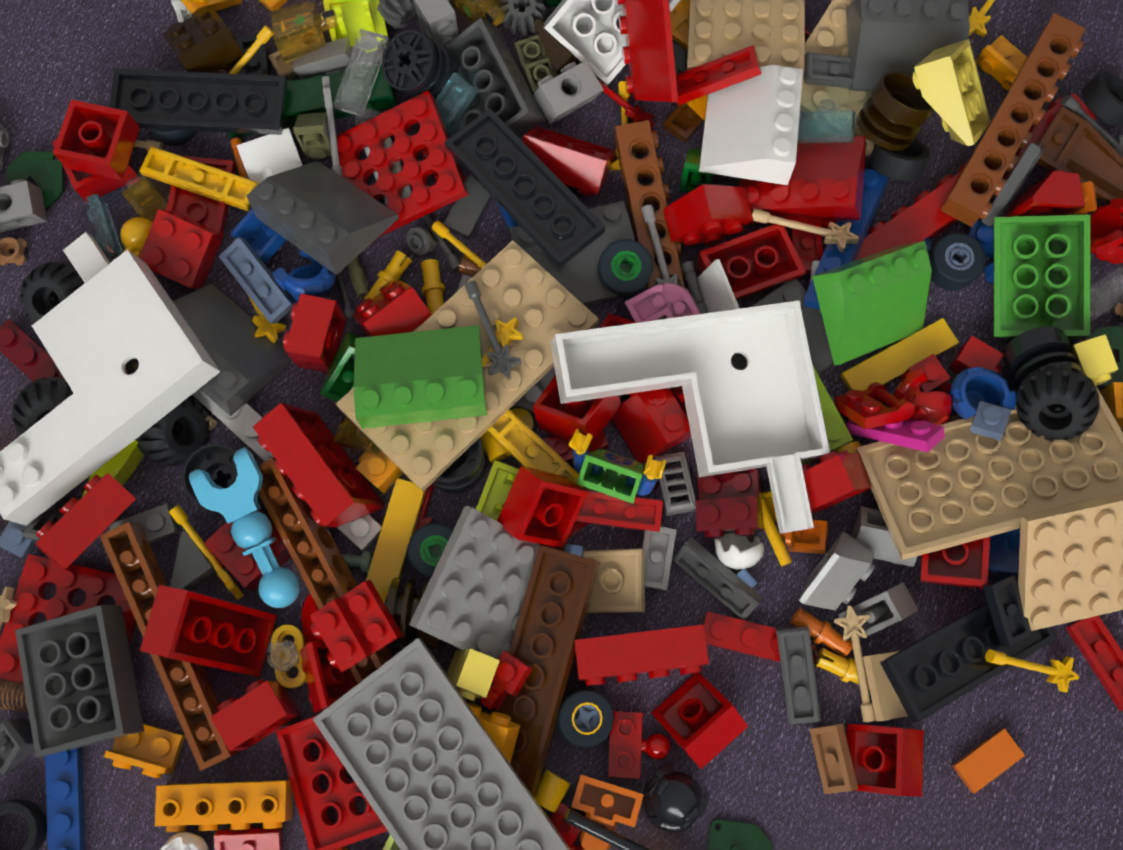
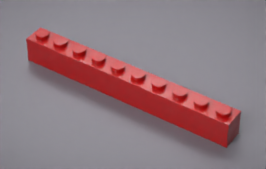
[856,93,1097,260]

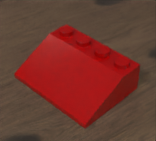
[617,0,678,102]
[738,136,866,225]
[252,403,386,527]

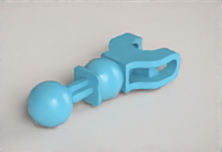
[189,447,300,608]

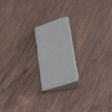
[293,37,353,79]

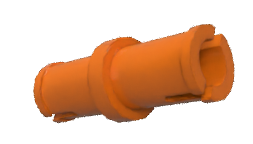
[790,607,853,658]

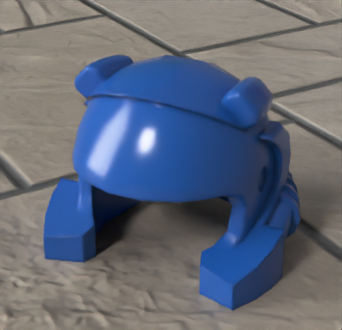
[272,249,336,303]
[948,366,1016,420]

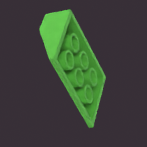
[994,214,1090,340]
[812,241,932,365]
[354,325,488,429]

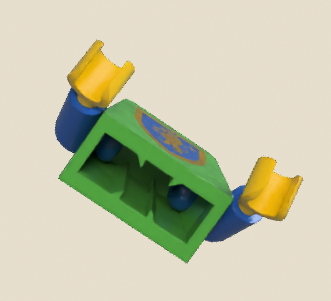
[568,429,666,504]

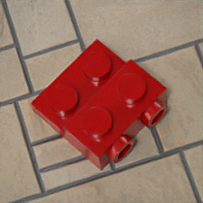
[310,579,402,672]

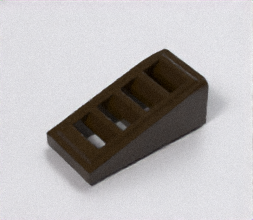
[533,18,578,75]

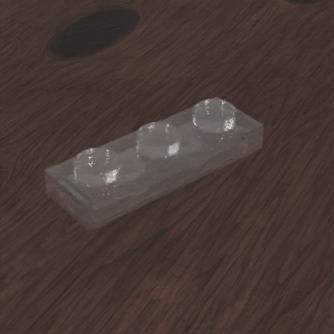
[333,29,389,116]

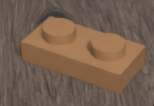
[809,723,858,794]

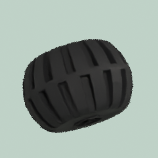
[20,262,84,324]
[1016,365,1100,441]
[12,377,73,435]
[135,396,210,466]

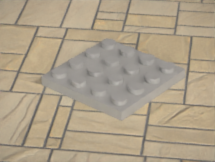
[409,506,539,659]

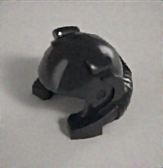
[643,763,708,832]

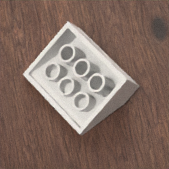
[543,0,680,86]
[699,65,803,185]

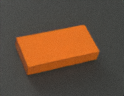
[951,728,1025,793]

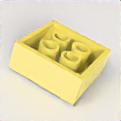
[913,39,991,146]

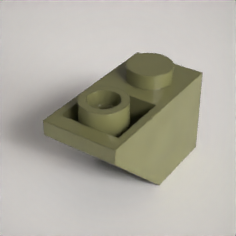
[293,112,331,160]

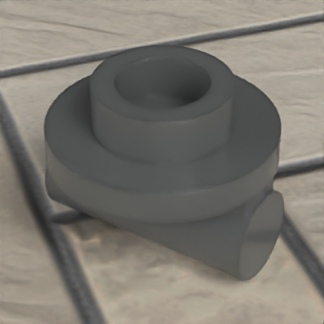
[406,225,439,256]

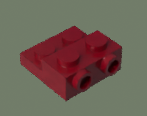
[695,468,763,538]

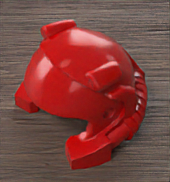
[1090,198,1123,264]
[894,368,953,425]

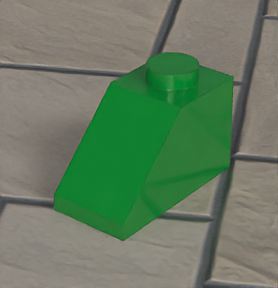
[679,148,713,194]
[320,332,361,402]

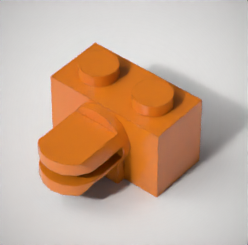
[571,774,644,850]

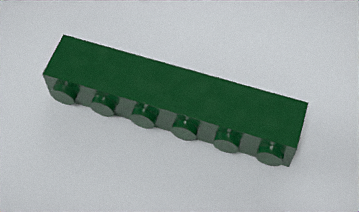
[227,64,396,138]

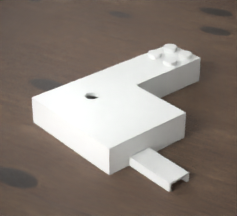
[0,232,220,526]
[550,300,830,534]

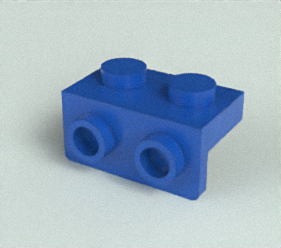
[231,209,286,263]

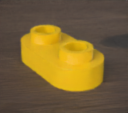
[271,625,306,688]

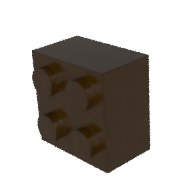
[162,5,244,73]

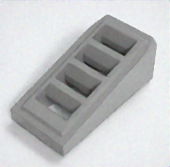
[654,452,696,516]

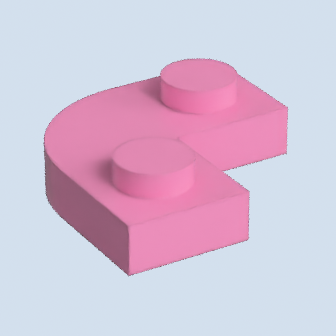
[625,283,701,323]

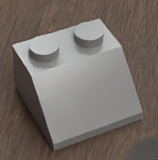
[798,531,875,611]

